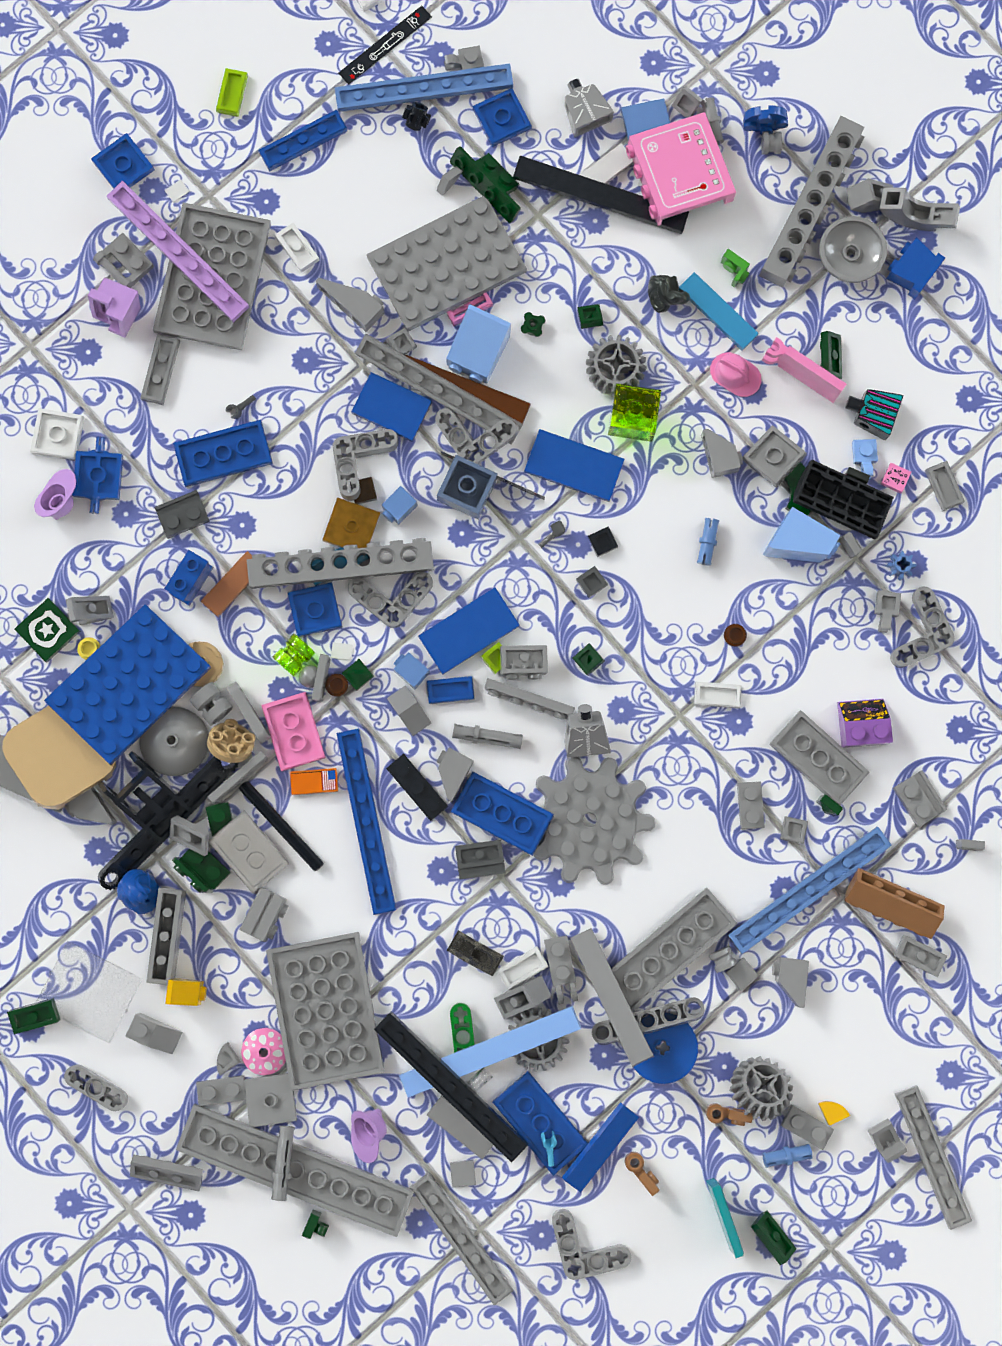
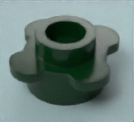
[521,312,546,337]

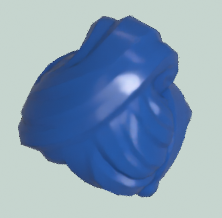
[117,869,161,914]

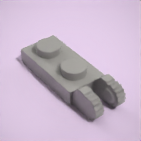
[544,935,578,1005]

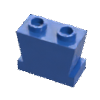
[886,237,945,300]
[164,550,214,606]

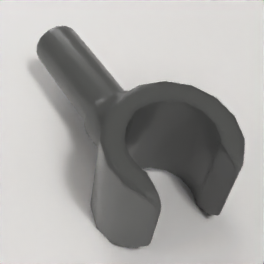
[226,395,256,419]
[538,521,565,548]

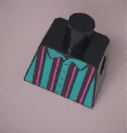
[845,389,904,441]

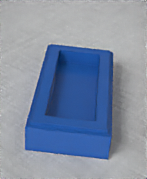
[427,676,475,704]

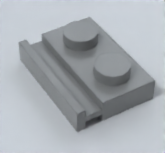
[893,770,947,827]

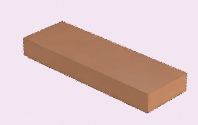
[201,551,252,617]

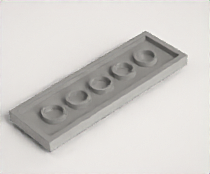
[611,887,738,1012]

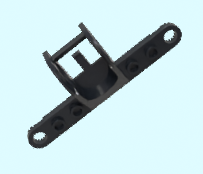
[98,751,239,890]

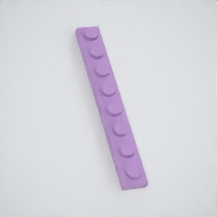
[106,181,249,323]

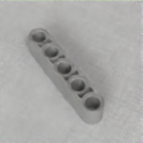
[592,997,704,1045]

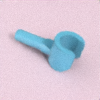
[541,1131,557,1167]

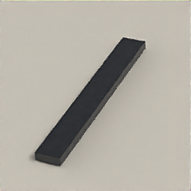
[512,155,689,234]
[374,1011,529,1163]

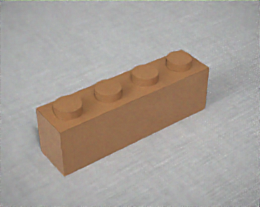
[845,868,945,939]

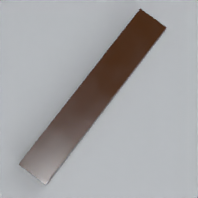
[405,354,531,424]

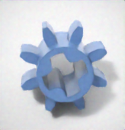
[886,551,917,581]

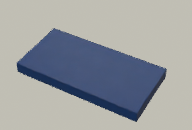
[173,419,273,487]
[524,429,625,502]
[418,588,520,675]
[451,771,554,856]
[492,1071,588,1176]

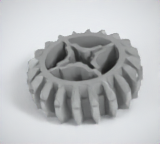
[586,334,647,396]
[508,1007,570,1072]
[729,1056,793,1121]

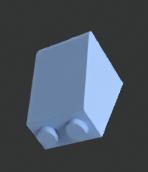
[446,304,511,384]
[763,507,840,563]

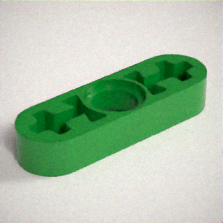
[450,1003,475,1053]

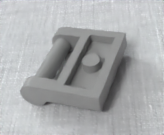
[93,233,154,288]

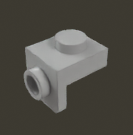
[868,1118,907,1163]

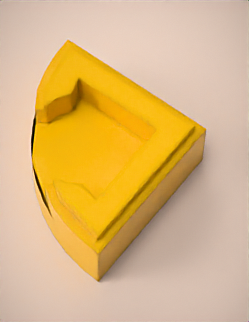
[818,1101,850,1126]

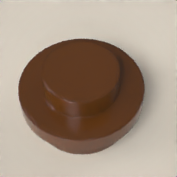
[723,624,747,647]
[325,674,348,697]

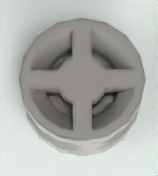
[761,132,782,154]
[709,946,738,973]

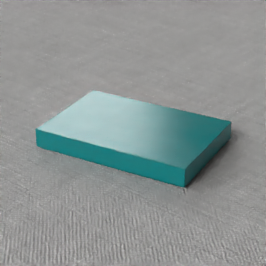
[706,1178,744,1258]

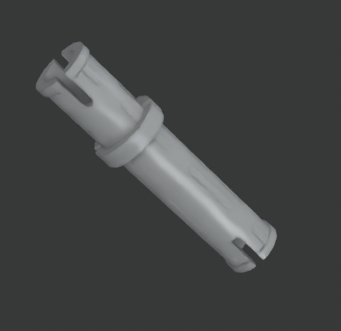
[452,724,523,749]
[271,1126,295,1201]

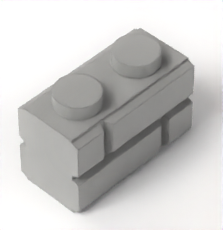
[240,887,289,942]

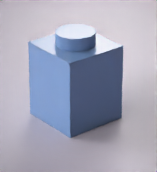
[382,486,418,525]
[393,652,430,690]

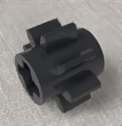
[402,102,431,131]

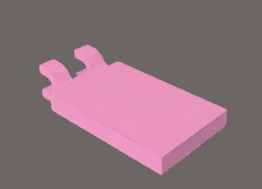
[762,337,847,403]

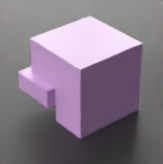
[88,277,141,338]

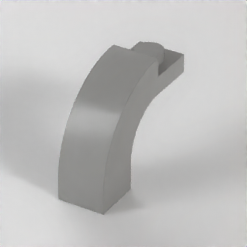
[880,187,960,231]

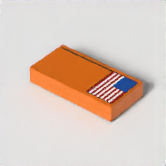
[290,768,338,795]

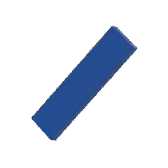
[258,109,348,172]
[562,1102,639,1193]

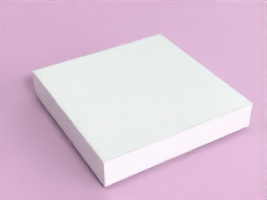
[30,408,85,461]

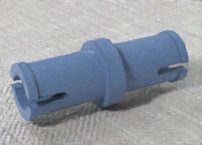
[697,518,720,565]
[762,1144,812,1168]

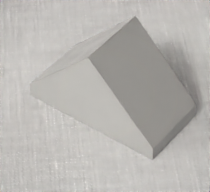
[387,685,431,736]

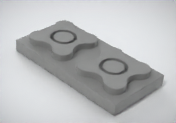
[769,710,870,805]

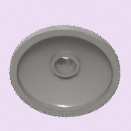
[819,216,887,283]
[139,707,209,776]

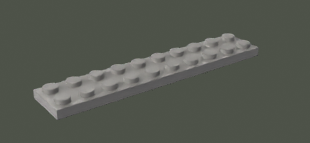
[176,1104,414,1237]

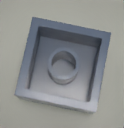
[437,455,498,520]

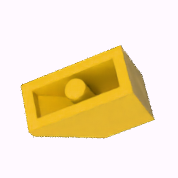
[165,978,207,1006]

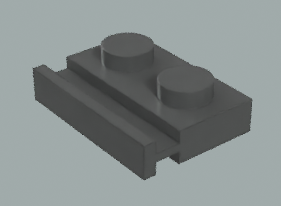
[154,490,210,539]
[455,840,506,880]

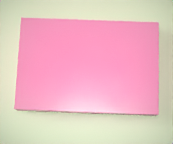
[261,692,326,771]

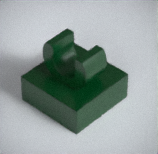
[301,1209,329,1239]

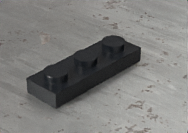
[386,753,448,821]

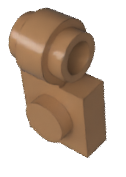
[706,1103,753,1126]
[624,1152,660,1197]

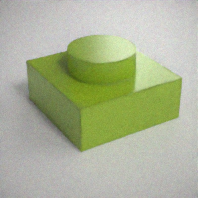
[480,642,502,675]

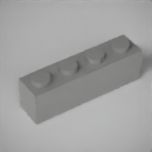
[146,888,187,985]

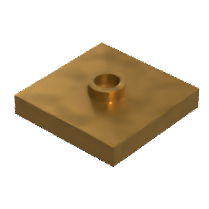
[322,497,380,548]

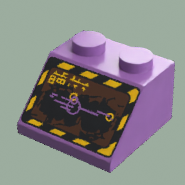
[837,699,893,748]

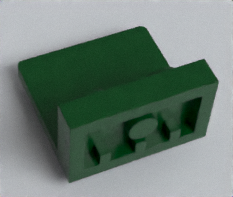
[172,849,231,893]

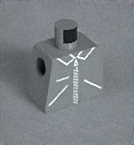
[564,79,614,138]
[564,704,611,758]

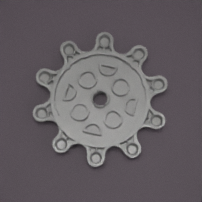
[533,757,656,885]

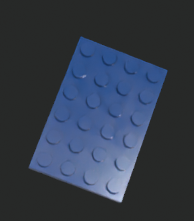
[44,604,211,766]

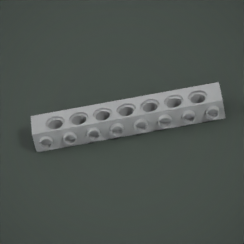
[759,116,865,288]
[247,538,434,589]

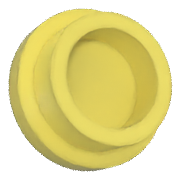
[77,637,101,660]

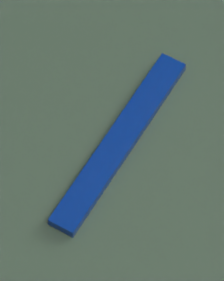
[336,728,397,915]

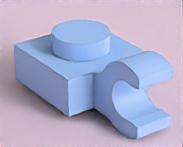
[852,439,878,479]

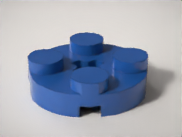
[743,105,788,136]

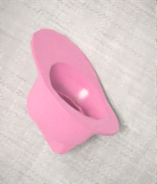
[710,352,761,397]

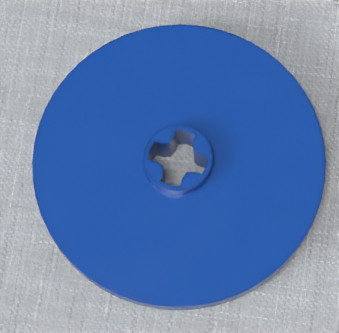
[633,1012,698,1084]

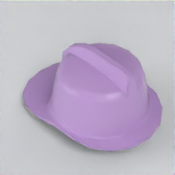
[34,469,76,520]
[351,1109,387,1163]

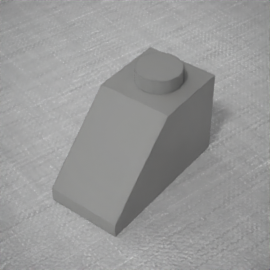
[847,178,894,213]
[701,429,743,478]
[437,747,474,802]
[65,787,117,825]
[772,957,809,1008]
[494,975,552,1019]
[125,1013,183,1054]

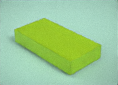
[216,68,248,117]

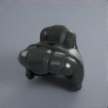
[648,275,690,313]

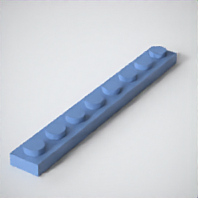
[334,63,513,112]
[727,826,892,954]

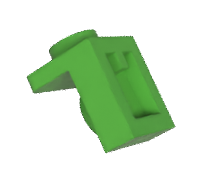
[720,249,750,288]

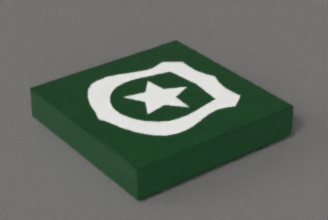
[15,598,81,663]

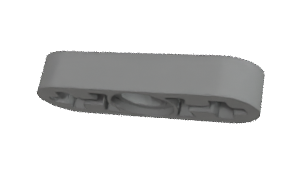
[226,682,271,744]
[64,1064,128,1111]

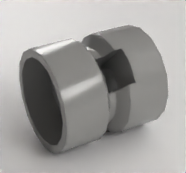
[190,682,233,726]

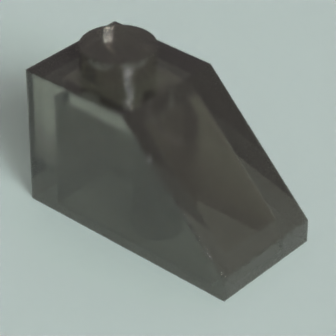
[447,930,504,976]

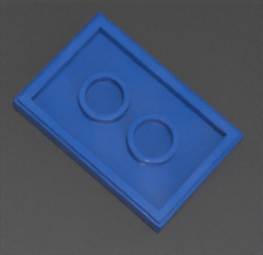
[351,372,432,442]

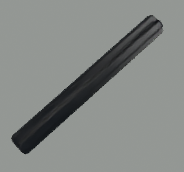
[239,781,324,871]

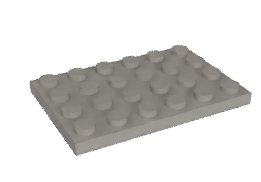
[366,196,527,332]
[153,202,271,350]
[266,932,385,1091]

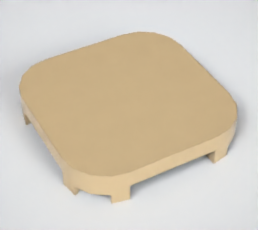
[2,706,116,810]

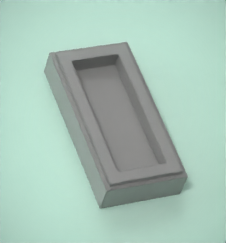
[925,461,965,512]

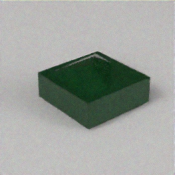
[577,304,603,329]
[572,643,605,676]
[342,659,374,691]
[816,795,843,816]

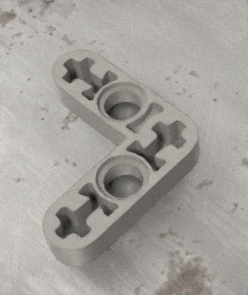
[435,408,519,465]
[333,429,398,501]
[348,572,433,628]
[890,586,954,668]
[552,1209,631,1280]

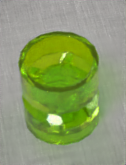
[272,633,316,677]

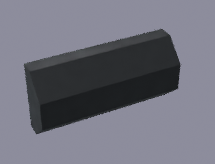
[793,460,894,539]

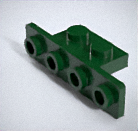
[450,146,521,223]

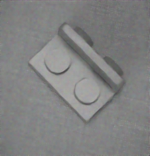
[499,645,548,680]

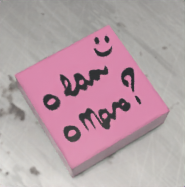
[880,463,911,494]

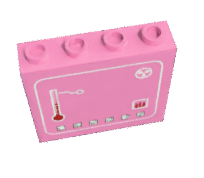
[626,112,736,226]

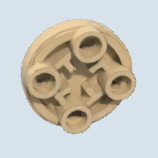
[207,719,255,763]

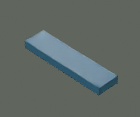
[678,272,759,351]

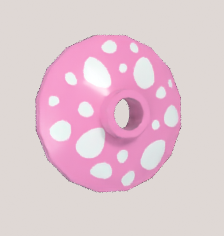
[241,1028,286,1076]

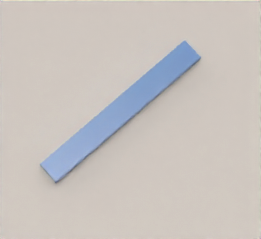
[399,1006,581,1097]

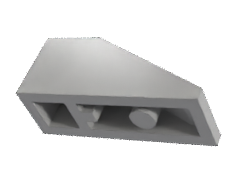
[316,278,384,332]

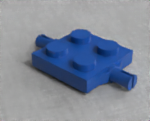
[72,436,123,514]

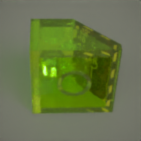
[608,383,661,442]

